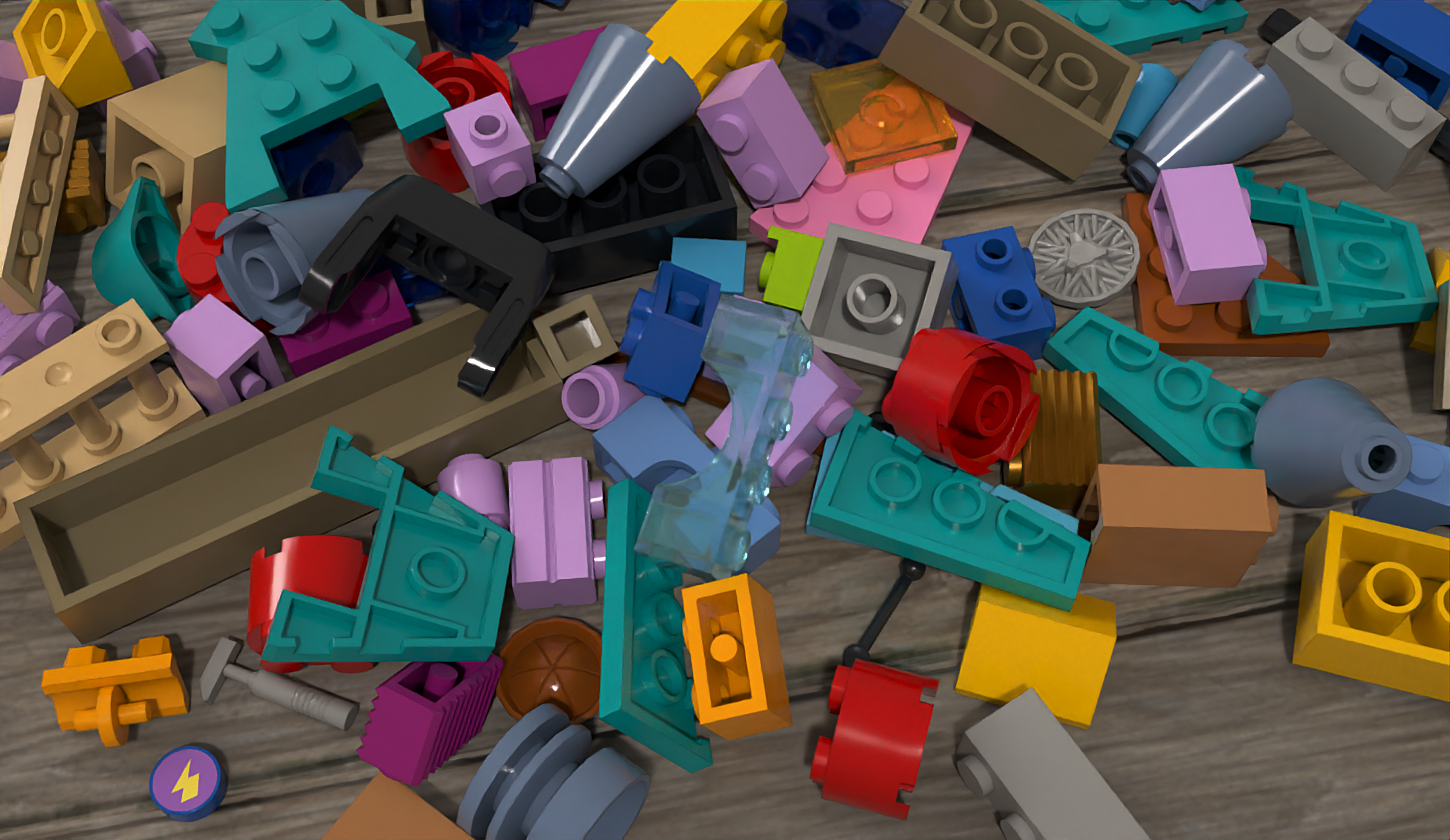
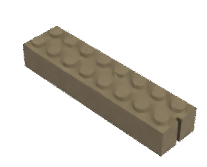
[13,302,568,645]

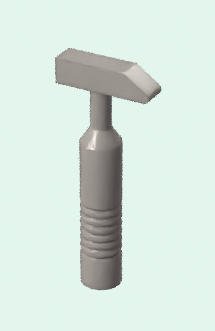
[199,636,358,731]

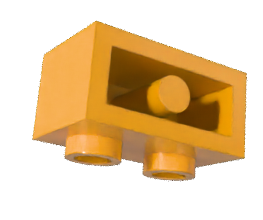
[681,573,793,740]

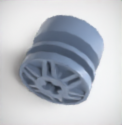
[456,704,651,840]

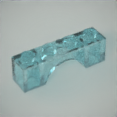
[633,293,814,581]

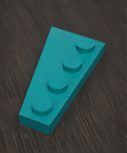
[809,408,1091,612]

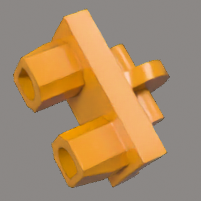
[41,636,190,748]

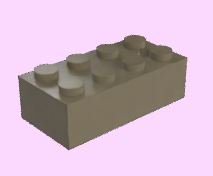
[877,0,1143,181]

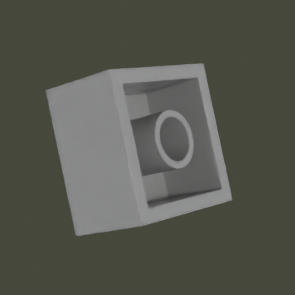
[795,222,960,379]

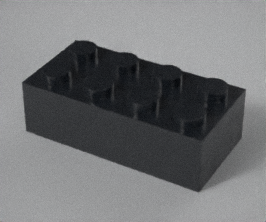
[475,115,737,297]

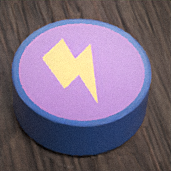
[149,746,227,822]

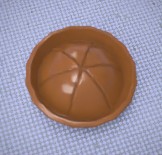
[496,617,602,725]

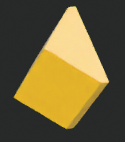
[13,0,133,109]
[954,583,1117,730]

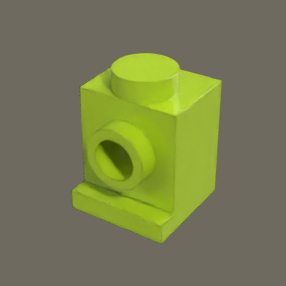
[759,225,824,318]

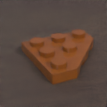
[1121,193,1330,358]

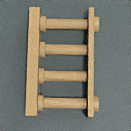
[0,75,79,315]
[0,298,206,552]

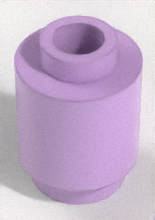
[561,363,647,430]
[437,454,510,531]

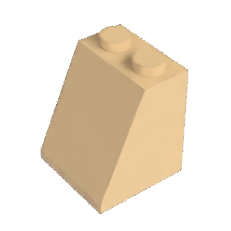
[105,60,299,237]

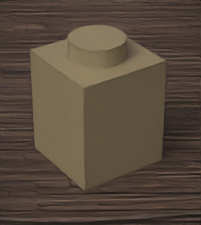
[530,293,619,380]

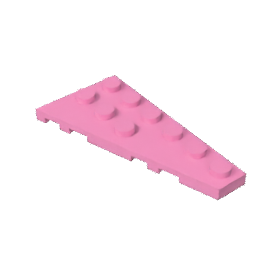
[749,76,977,250]

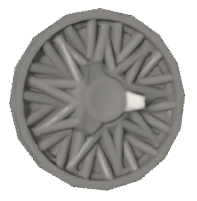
[1028,208,1141,309]

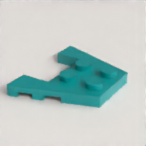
[225,0,453,214]
[1036,0,1249,56]
[1234,166,1439,335]
[261,425,515,662]

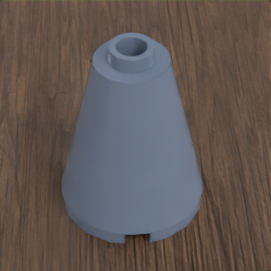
[537,23,701,199]
[1127,39,1294,193]
[214,188,374,336]
[1251,378,1412,509]

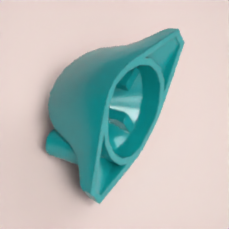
[91,176,194,324]

